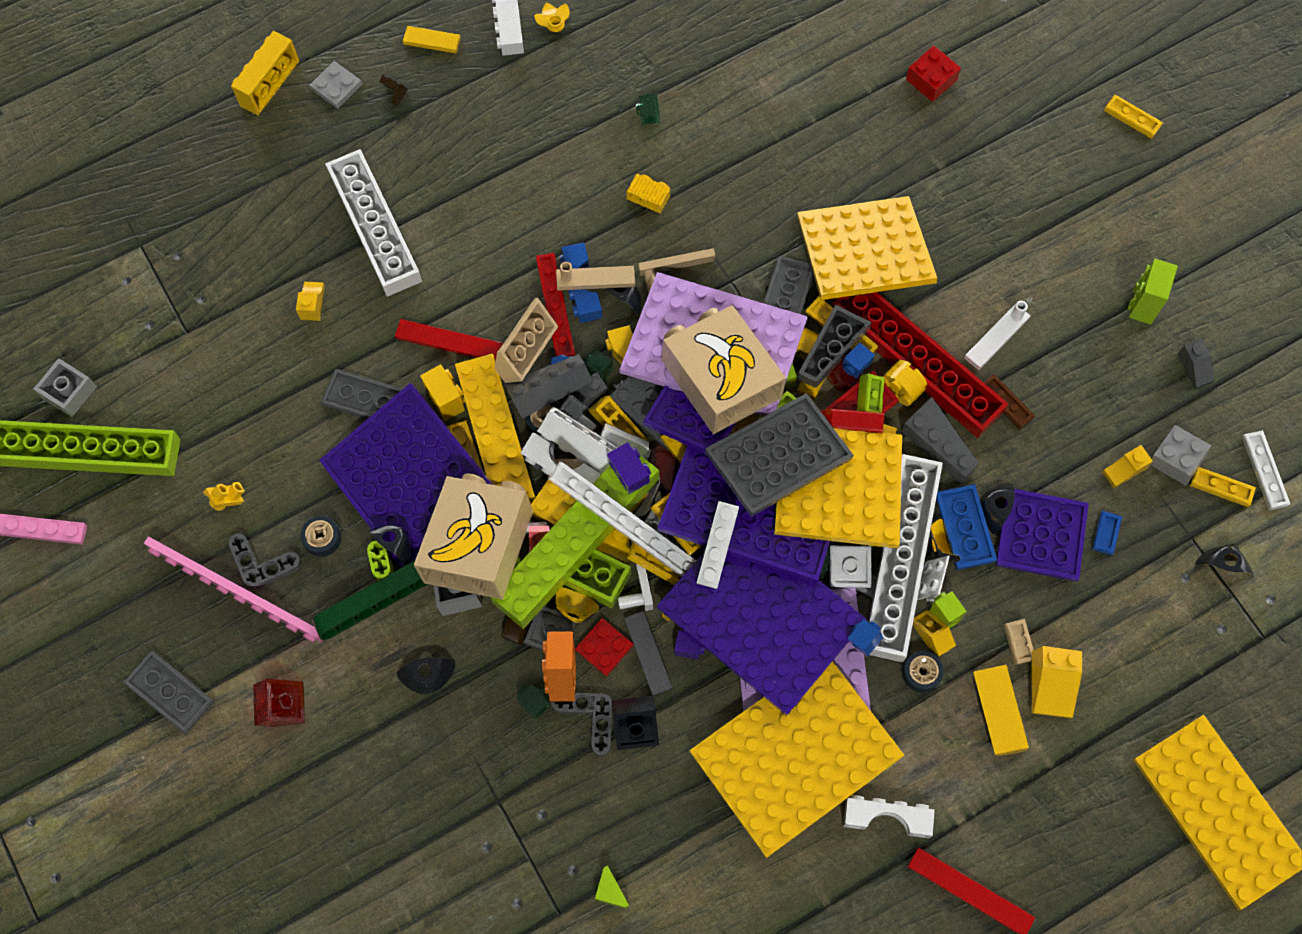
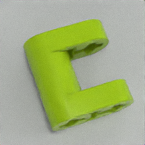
[367,541,395,581]

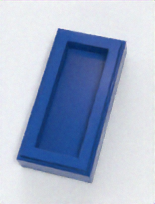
[1092,511,1122,556]

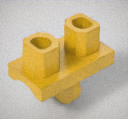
[203,482,244,511]

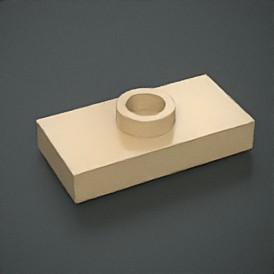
[1003,619,1033,665]

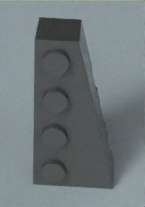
[798,305,871,388]

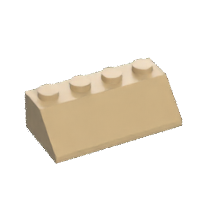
[494,298,558,383]

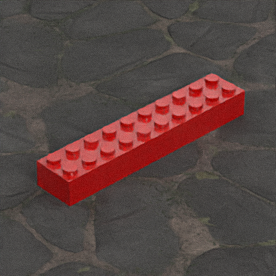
[832,292,1008,439]

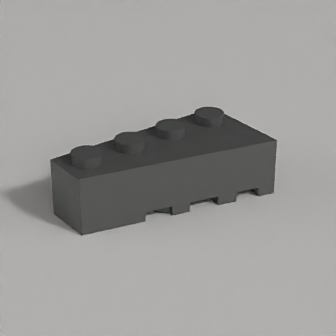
[504,354,593,419]
[902,397,979,484]

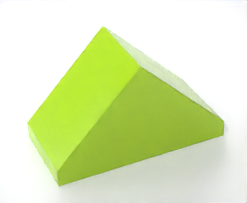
[595,865,629,909]

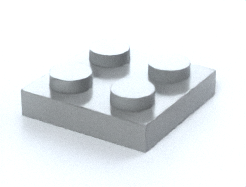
[309,61,362,109]

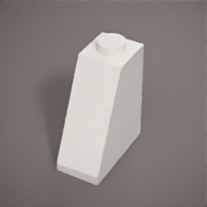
[599,423,651,460]

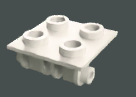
[917,556,950,603]

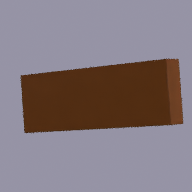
[984,374,1035,430]

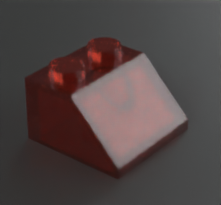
[253,679,305,727]

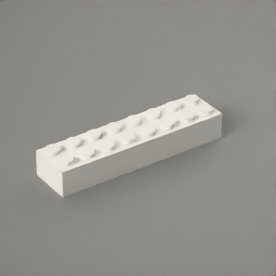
[325,149,422,297]

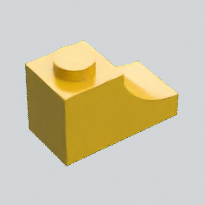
[296,282,325,321]
[1102,445,1153,488]

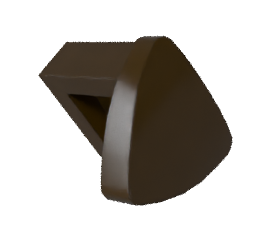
[379,75,408,105]

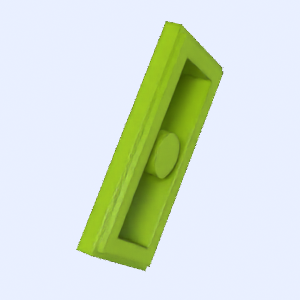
[857,373,885,413]

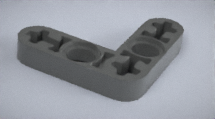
[228,534,302,589]
[551,693,612,757]

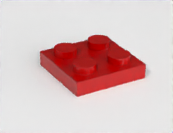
[575,618,634,677]

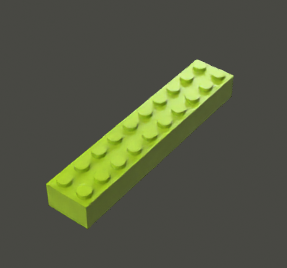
[0,420,181,476]
[490,455,659,629]

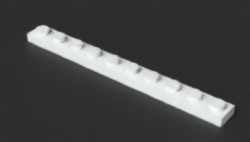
[548,462,696,577]

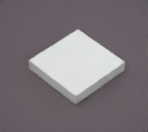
[829,546,871,588]

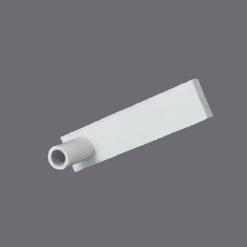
[964,301,1030,370]
[618,540,653,611]

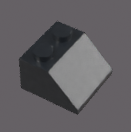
[612,696,659,750]

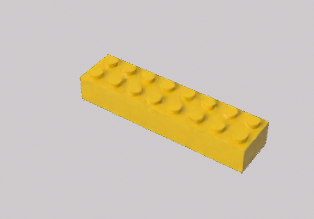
[455,354,535,504]

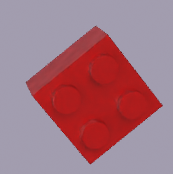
[906,46,961,102]

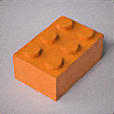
[542,632,576,702]

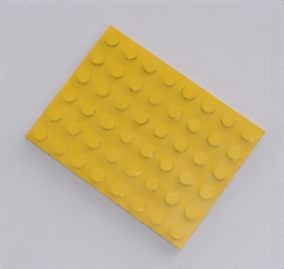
[689,662,905,858]

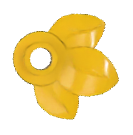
[534,2,570,32]

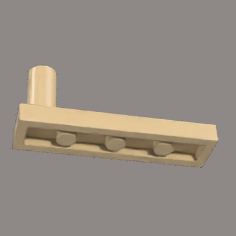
[638,248,715,295]
[556,262,635,290]

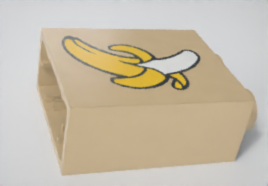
[661,305,786,434]
[414,474,533,600]

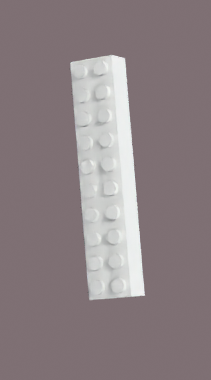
[868,454,943,662]

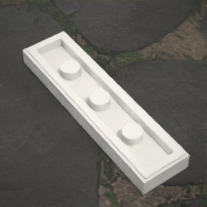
[1242,430,1290,511]

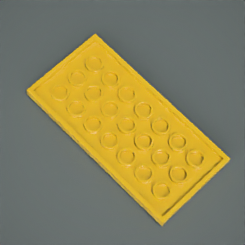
[1133,715,1302,911]

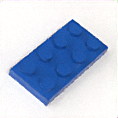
[936,484,997,571]

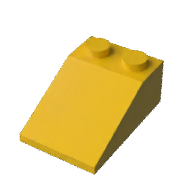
[1032,646,1082,718]

